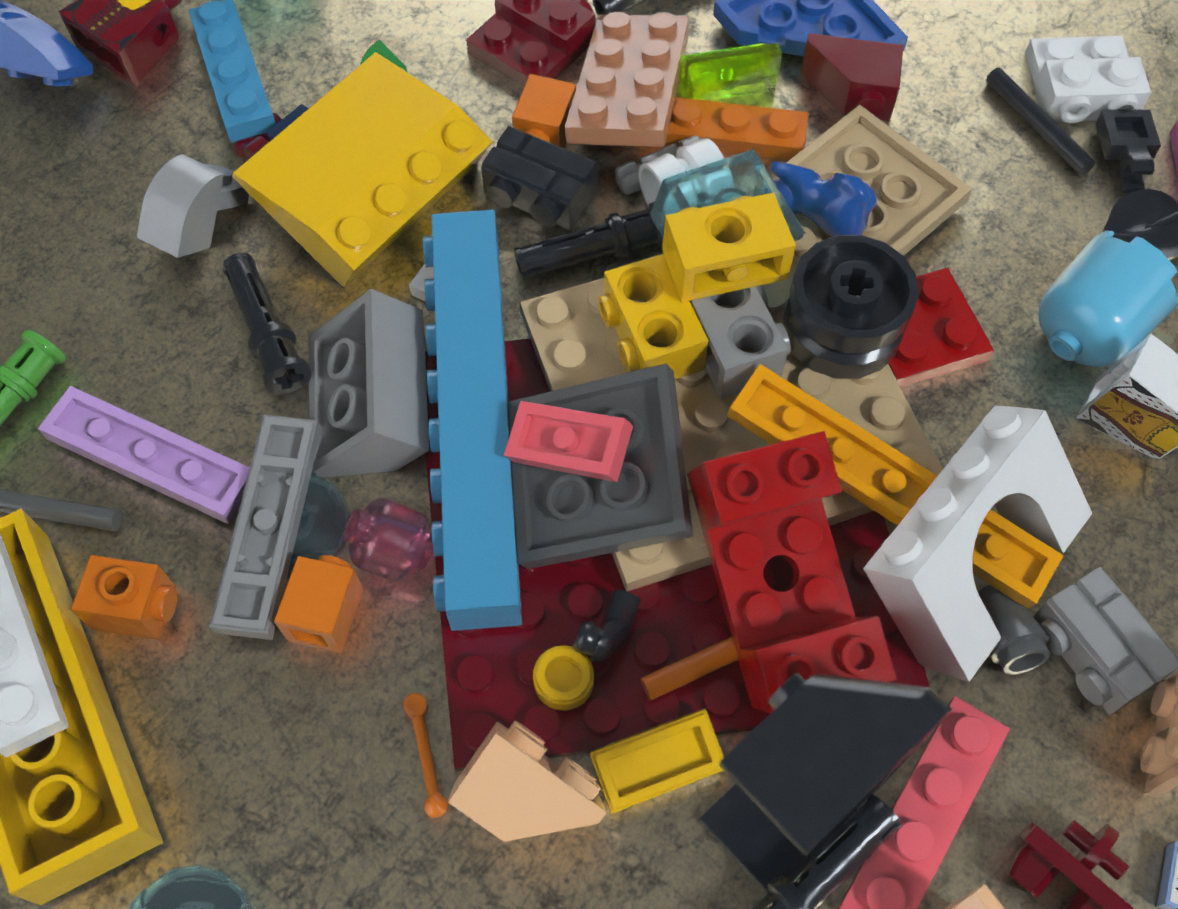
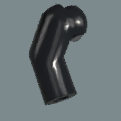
[573,590,641,662]

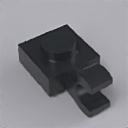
[1096,109,1161,192]

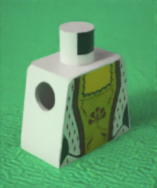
[1076,334,1178,459]

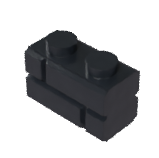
[481,126,598,230]

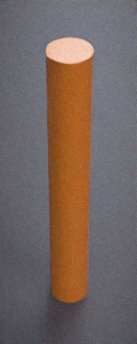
[640,637,738,701]

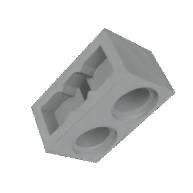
[690,285,791,399]

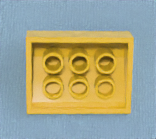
[232,52,493,288]

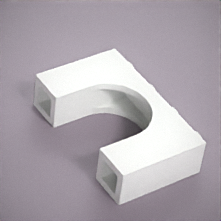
[863,405,1092,682]

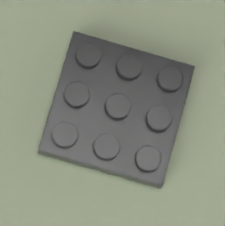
[507,363,693,569]

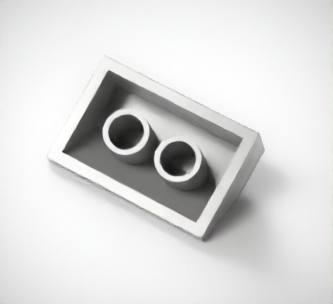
[309,289,429,478]

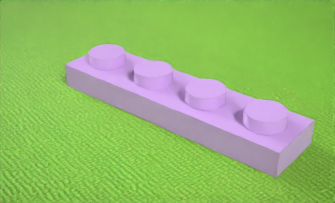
[38,386,250,524]

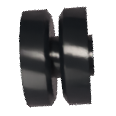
[783,235,919,379]

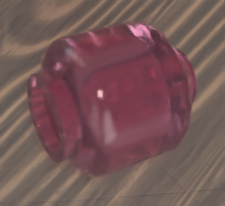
[343,497,433,582]

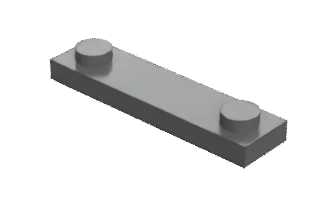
[209,414,322,640]

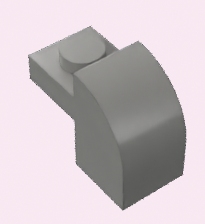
[137,154,250,258]

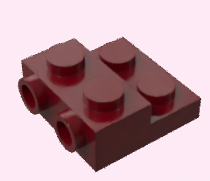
[466,0,595,87]

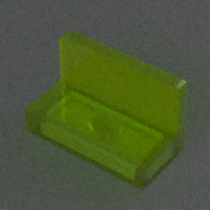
[678,43,782,101]

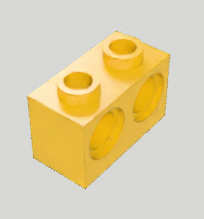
[598,254,709,379]

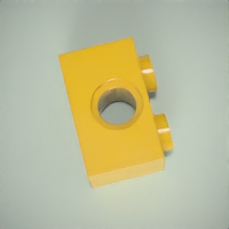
[662,192,796,303]

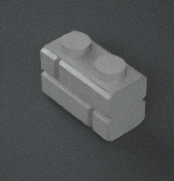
[1033,567,1178,715]

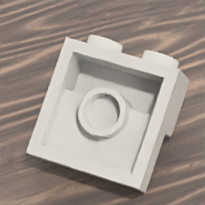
[1025,36,1151,123]

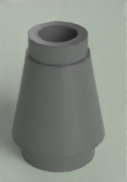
[978,585,1050,674]

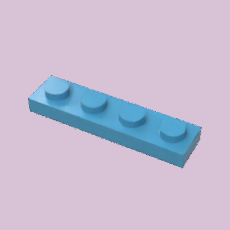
[188,0,276,143]

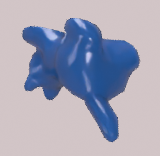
[766,161,877,237]

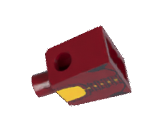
[59,0,182,87]

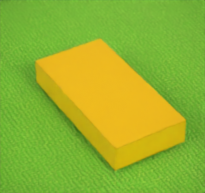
[589,708,724,814]

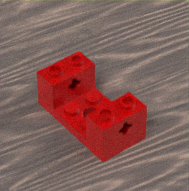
[687,431,897,713]

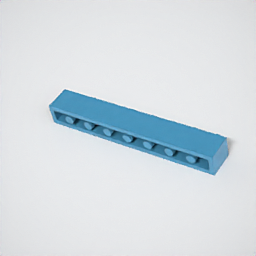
[423,210,522,631]

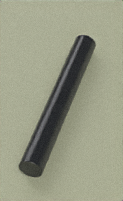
[986,67,1095,176]

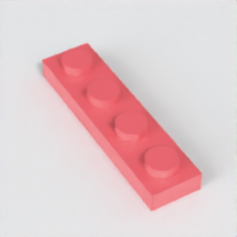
[837,696,1010,909]

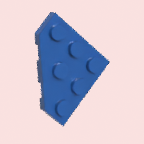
[713,0,908,57]

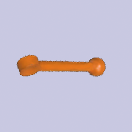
[403,693,448,818]

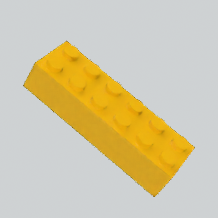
[0,508,163,905]

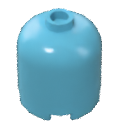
[1038,231,1178,368]

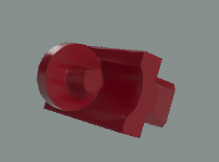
[1007,820,1134,909]

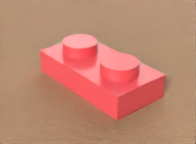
[504,401,633,482]

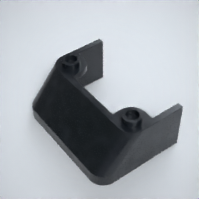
[699,673,952,894]

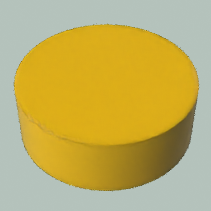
[533,645,594,711]

